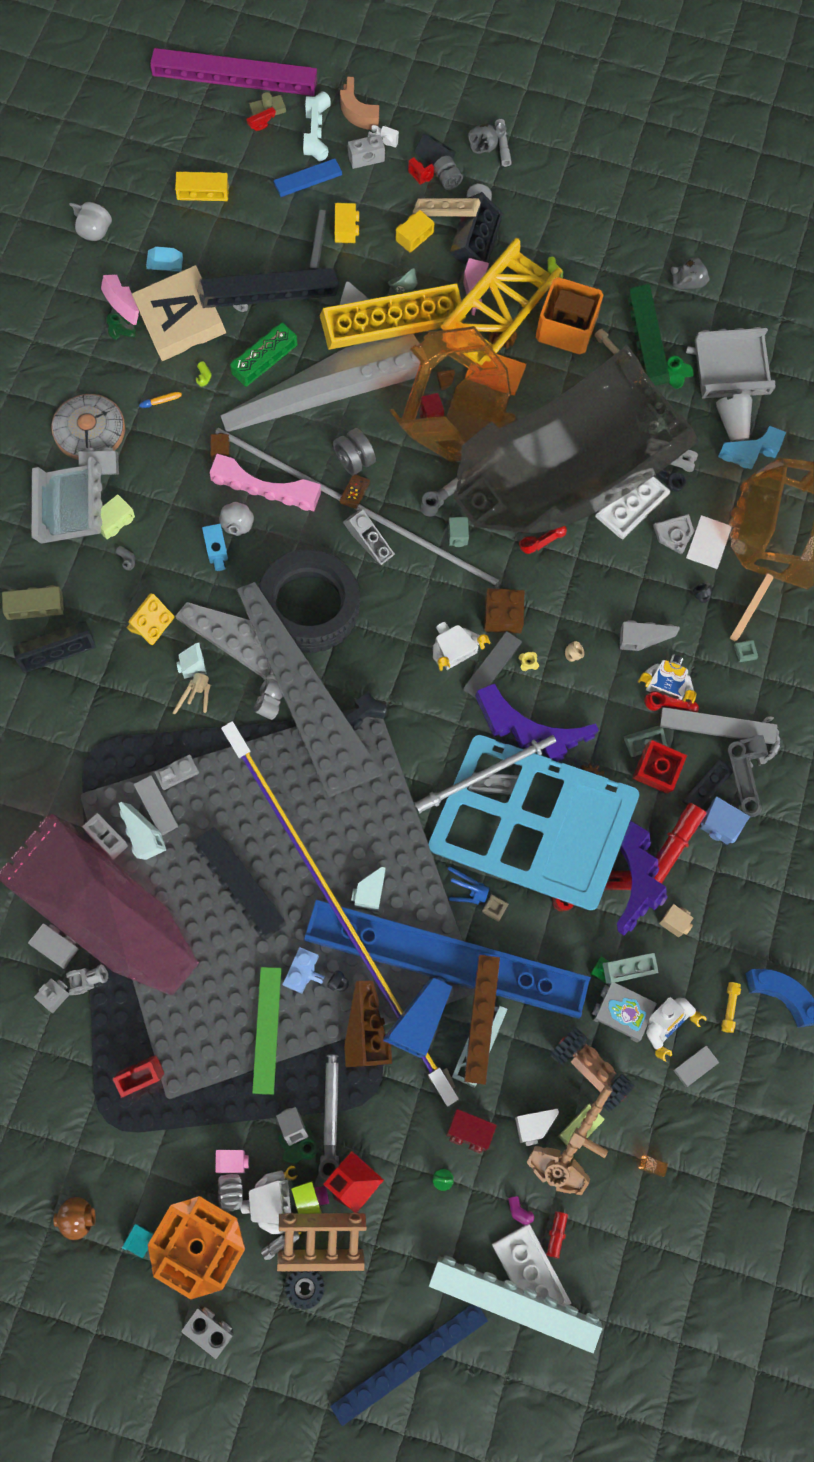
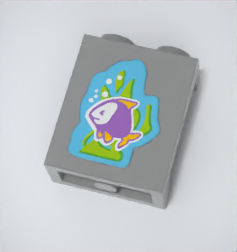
[592,983,657,1042]

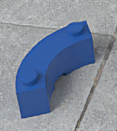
[745,969,814,1028]

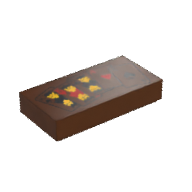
[340,475,370,509]

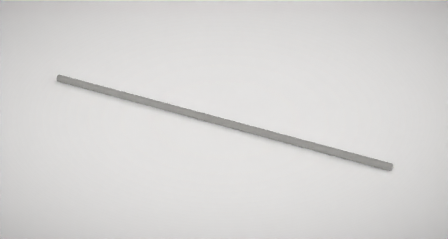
[216,428,499,586]

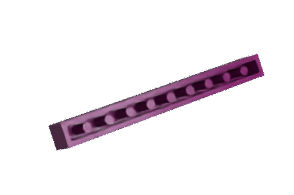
[151,48,317,96]

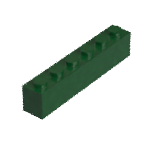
[627,283,670,387]

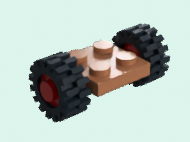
[550,1027,635,1112]

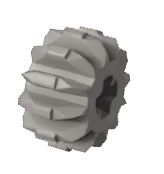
[218,1173,243,1212]

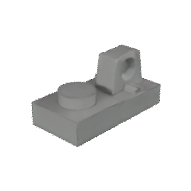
[155,755,199,790]

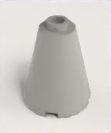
[716,394,752,442]

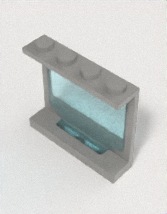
[32,457,102,543]

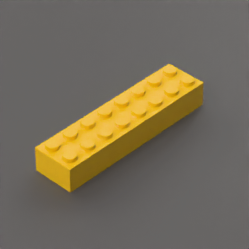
[320,284,466,350]

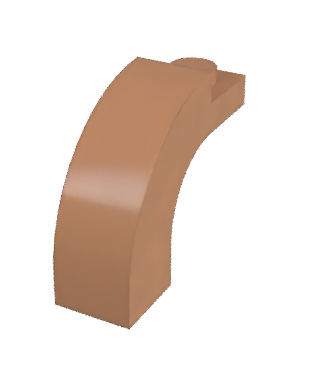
[340,77,379,130]

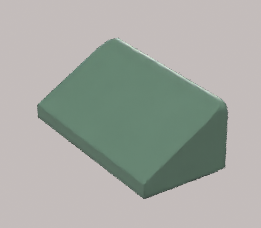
[624,726,667,757]

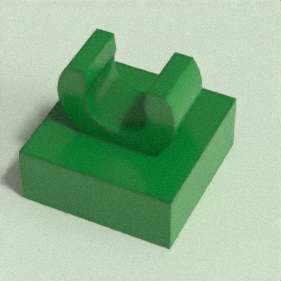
[590,956,610,985]

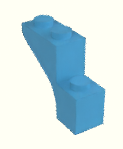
[718,426,786,469]

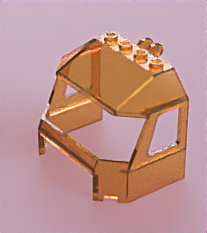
[390,326,516,461]
[729,457,814,589]

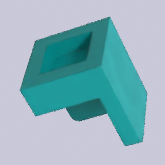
[122,1224,154,1258]

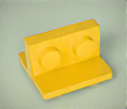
[127,593,174,645]

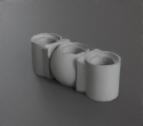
[254,665,283,720]

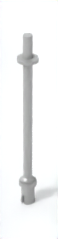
[414,735,556,813]

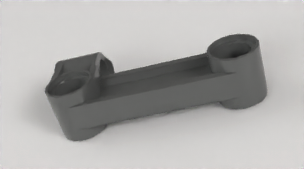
[728,735,768,817]

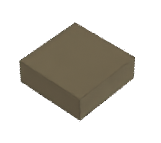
[482,894,509,922]

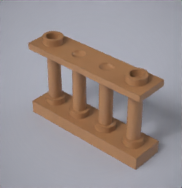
[277,1212,366,1271]

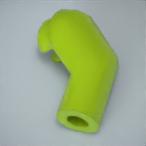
[547,257,563,278]
[196,362,212,386]

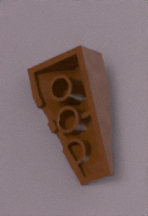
[344,981,392,1067]

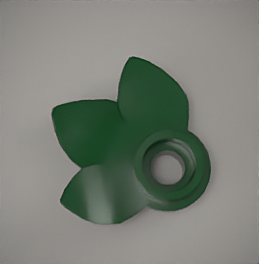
[106,312,140,340]
[278,1124,318,1163]

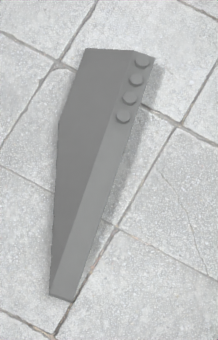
[221,334,429,432]

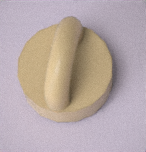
[565,641,584,662]

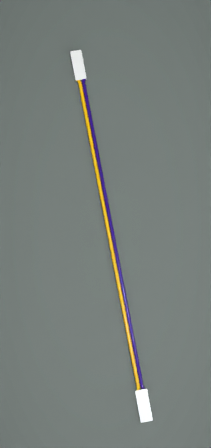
[221,721,459,1107]

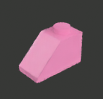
[216,1150,249,1174]

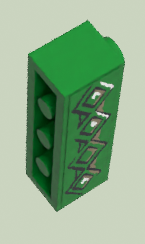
[230,322,297,387]

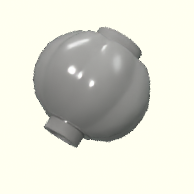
[219,502,254,536]

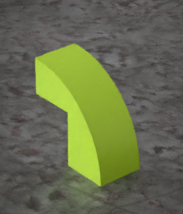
[291,1182,322,1232]

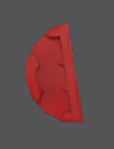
[246,107,276,131]

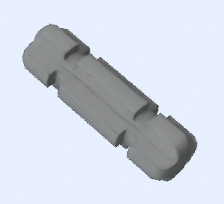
[261,1231,299,1260]

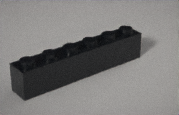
[194,827,286,939]

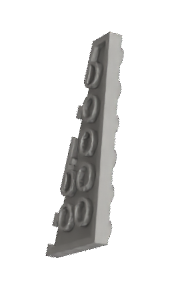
[175,602,269,678]

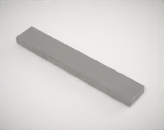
[660,708,777,744]

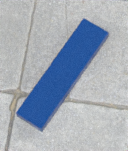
[274,159,342,197]

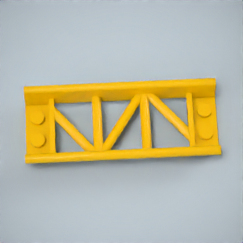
[441,238,562,366]

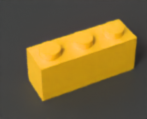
[175,172,229,201]

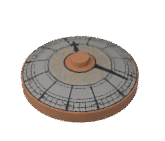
[52,394,125,460]

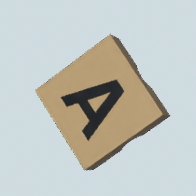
[132,265,226,361]

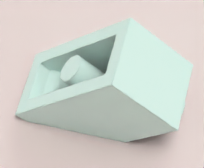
[176,643,207,679]
[351,867,385,911]

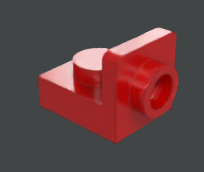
[408,157,434,185]

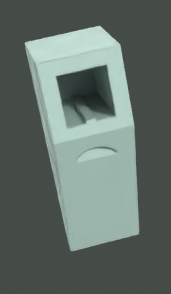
[119,802,166,860]

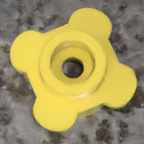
[519,652,539,671]

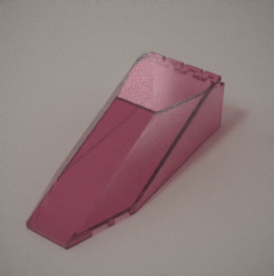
[0,814,199,996]

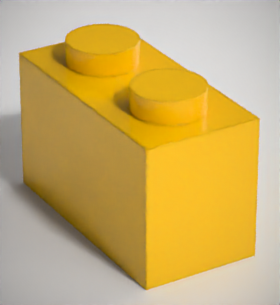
[335,203,359,243]
[396,210,434,253]

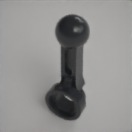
[640,455,686,491]

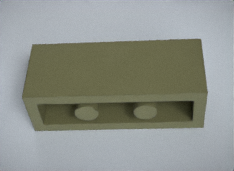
[2,585,64,620]

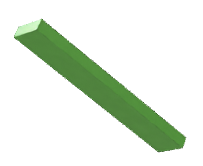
[253,967,282,1095]

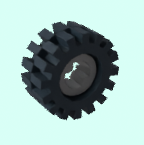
[285,1271,325,1310]

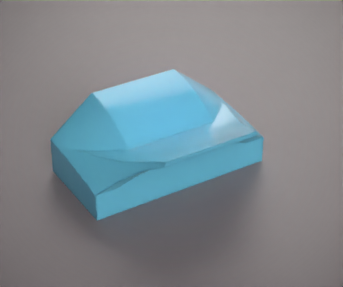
[146,247,183,272]

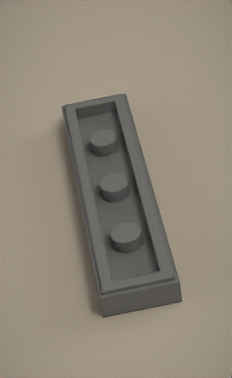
[310,210,326,270]
[463,631,522,698]

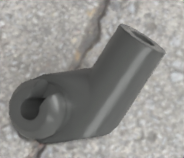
[116,546,135,570]

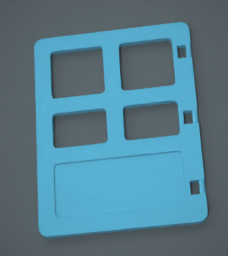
[428,735,639,910]

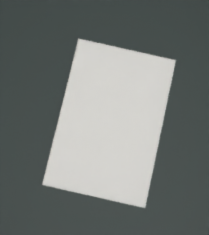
[686,515,732,569]

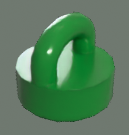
[433,1169,454,1191]

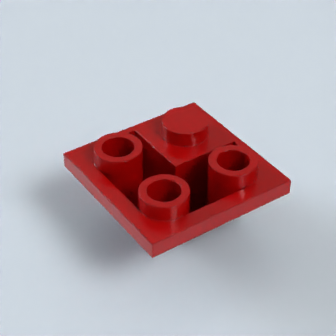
[323,1151,384,1213]

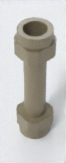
[594,329,629,366]

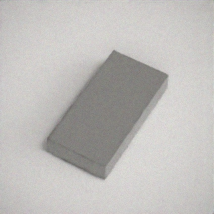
[673,1046,719,1087]

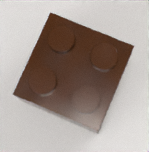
[552,289,595,330]
[484,588,525,633]

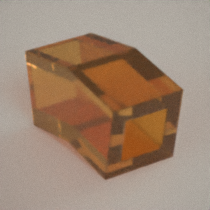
[639,1156,668,1177]

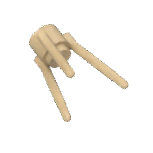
[173,673,211,714]

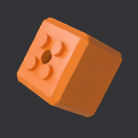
[536,277,603,354]

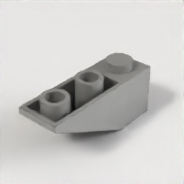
[343,509,395,565]
[620,620,680,651]

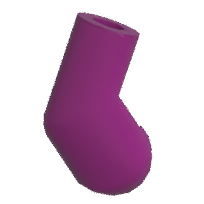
[508,1196,534,1225]

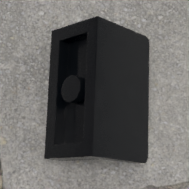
[415,134,456,165]

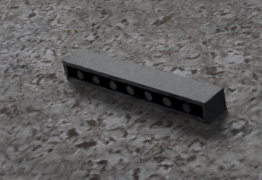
[197,268,339,308]

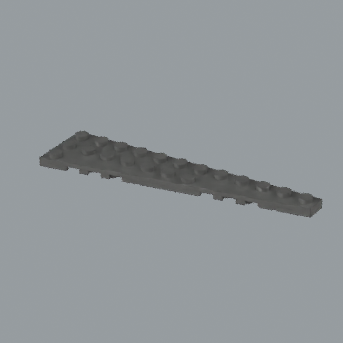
[237,582,383,798]

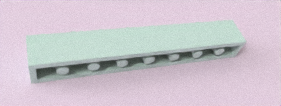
[429,1256,602,1353]

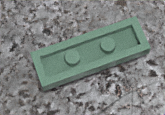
[603,953,658,984]

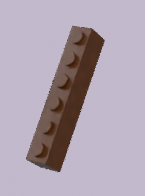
[464,955,500,1085]

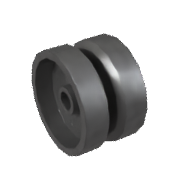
[333,428,376,475]

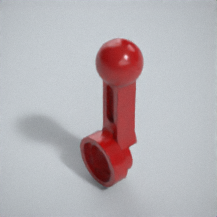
[519,523,567,554]
[644,691,699,713]

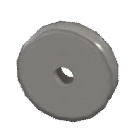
[467,183,492,200]

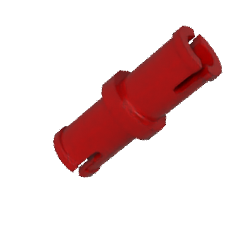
[546,1211,568,1259]

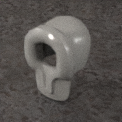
[69,202,112,241]

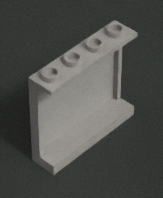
[694,327,775,398]

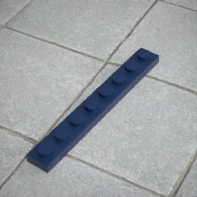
[330,1304,488,1426]

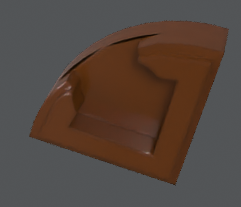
[437,369,455,391]

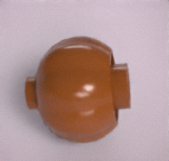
[53,1197,96,1240]

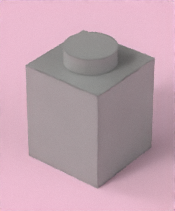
[276,1107,308,1146]

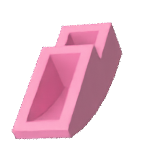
[101,275,139,325]

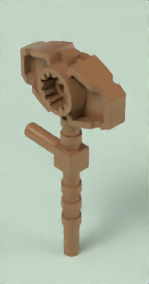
[527,1085,612,1195]

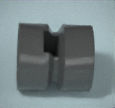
[433,156,463,190]

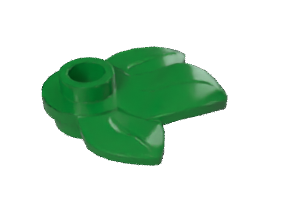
[667,356,693,389]

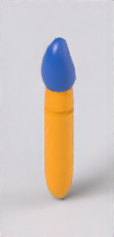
[139,392,182,408]

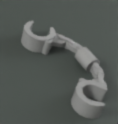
[750,717,780,767]

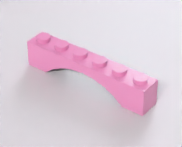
[210,454,321,511]

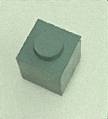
[448,517,469,547]

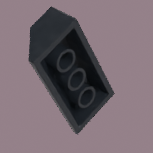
[450,192,503,265]
[13,621,96,673]

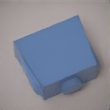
[701,796,750,845]

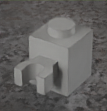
[34,978,70,1013]

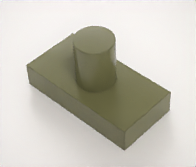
[249,92,286,115]

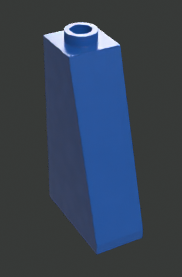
[383,977,452,1058]

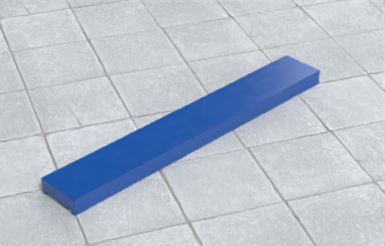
[304,900,590,1019]

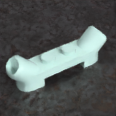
[304,92,331,161]

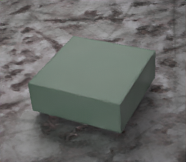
[734,640,758,662]

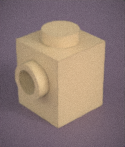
[659,904,693,937]

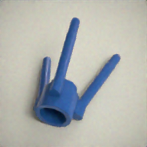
[448,867,489,905]

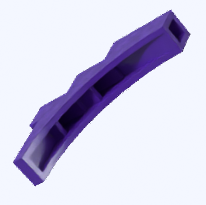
[475,684,599,762]
[617,821,667,936]

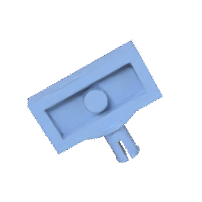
[283,947,325,994]

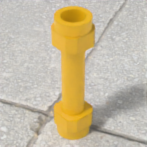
[721,982,741,1033]

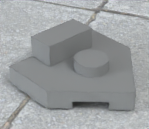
[653,514,694,554]

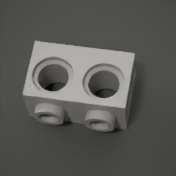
[82,813,128,860]
[181,1307,234,1359]

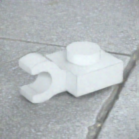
[368,125,399,148]

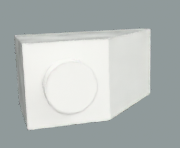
[515,1109,559,1146]

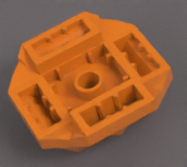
[148,1196,245,1299]

